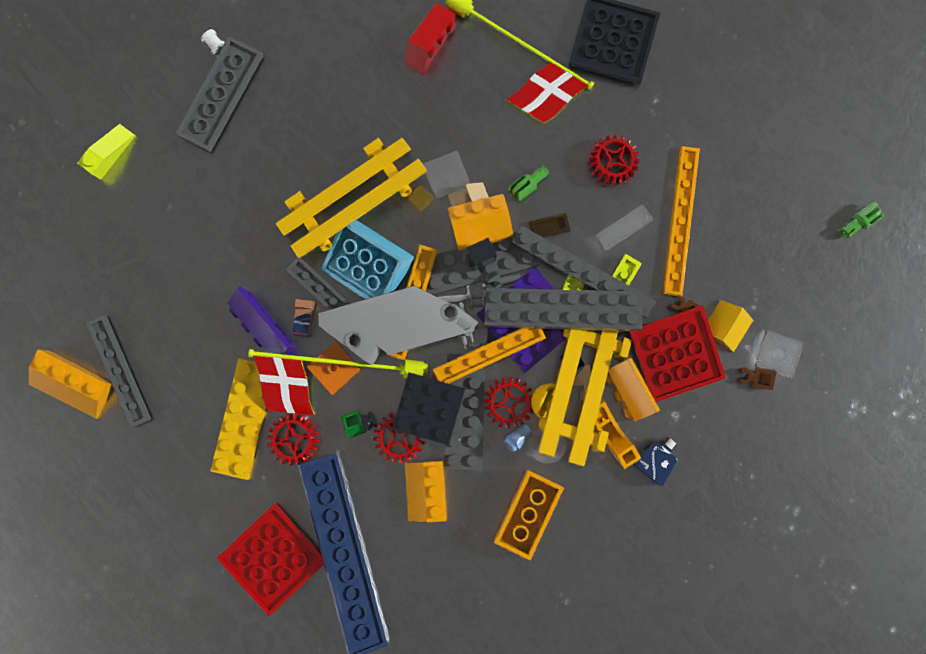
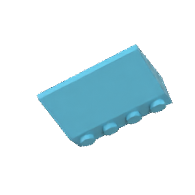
[321,220,414,299]

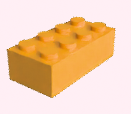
[493,469,564,560]

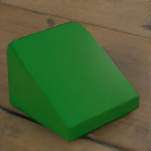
[341,410,367,438]

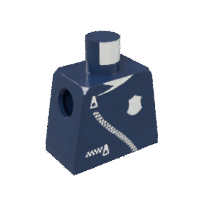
[633,437,677,486]

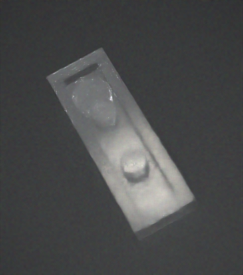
[595,204,654,252]

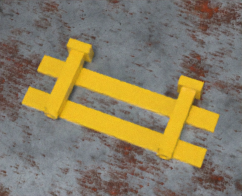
[276,138,427,258]
[538,329,632,467]

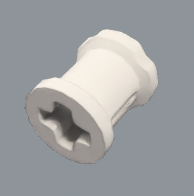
[201,29,225,55]

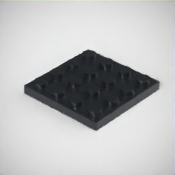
[568,0,660,85]

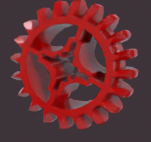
[588,134,640,186]
[483,376,534,429]
[373,411,425,464]
[267,413,320,466]

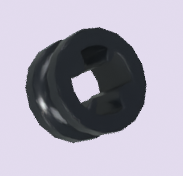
[362,411,378,431]

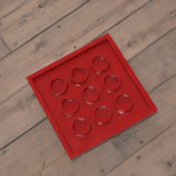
[629,305,726,402]
[216,503,324,616]

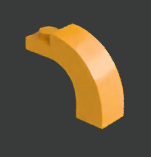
[594,399,641,469]

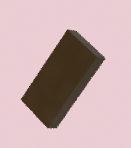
[529,213,571,238]

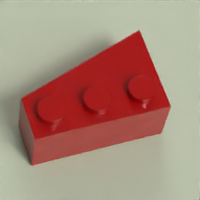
[404,3,456,74]

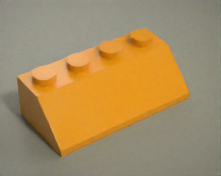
[29,349,114,419]

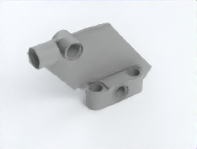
[318,286,479,365]

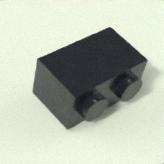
[465,238,497,271]

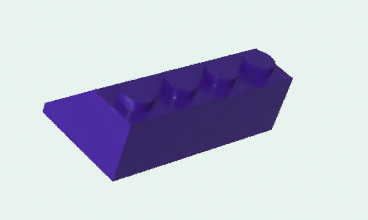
[227,286,297,355]

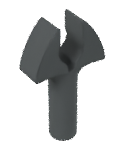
[485,271,521,288]

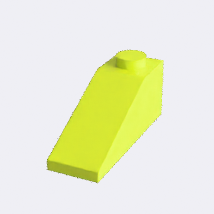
[77,124,135,180]

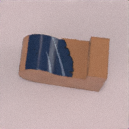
[293,299,316,337]

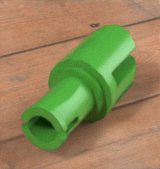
[508,165,549,201]
[841,201,884,238]

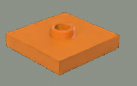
[307,341,361,395]

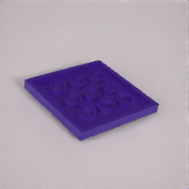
[476,266,566,373]

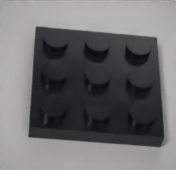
[392,372,465,446]

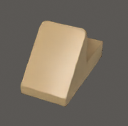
[448,182,488,207]
[573,365,591,402]

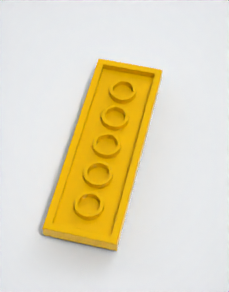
[210,358,267,480]

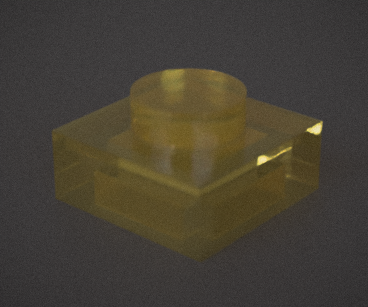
[408,185,435,213]

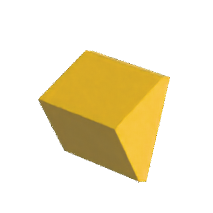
[708,300,753,352]

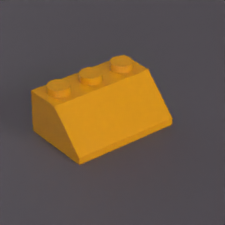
[448,194,514,251]
[606,358,660,421]
[405,460,447,522]

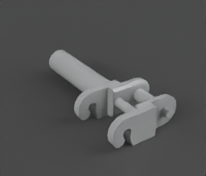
[439,283,486,309]
[457,302,487,350]

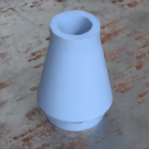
[504,424,532,452]

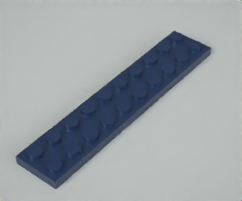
[298,454,388,654]

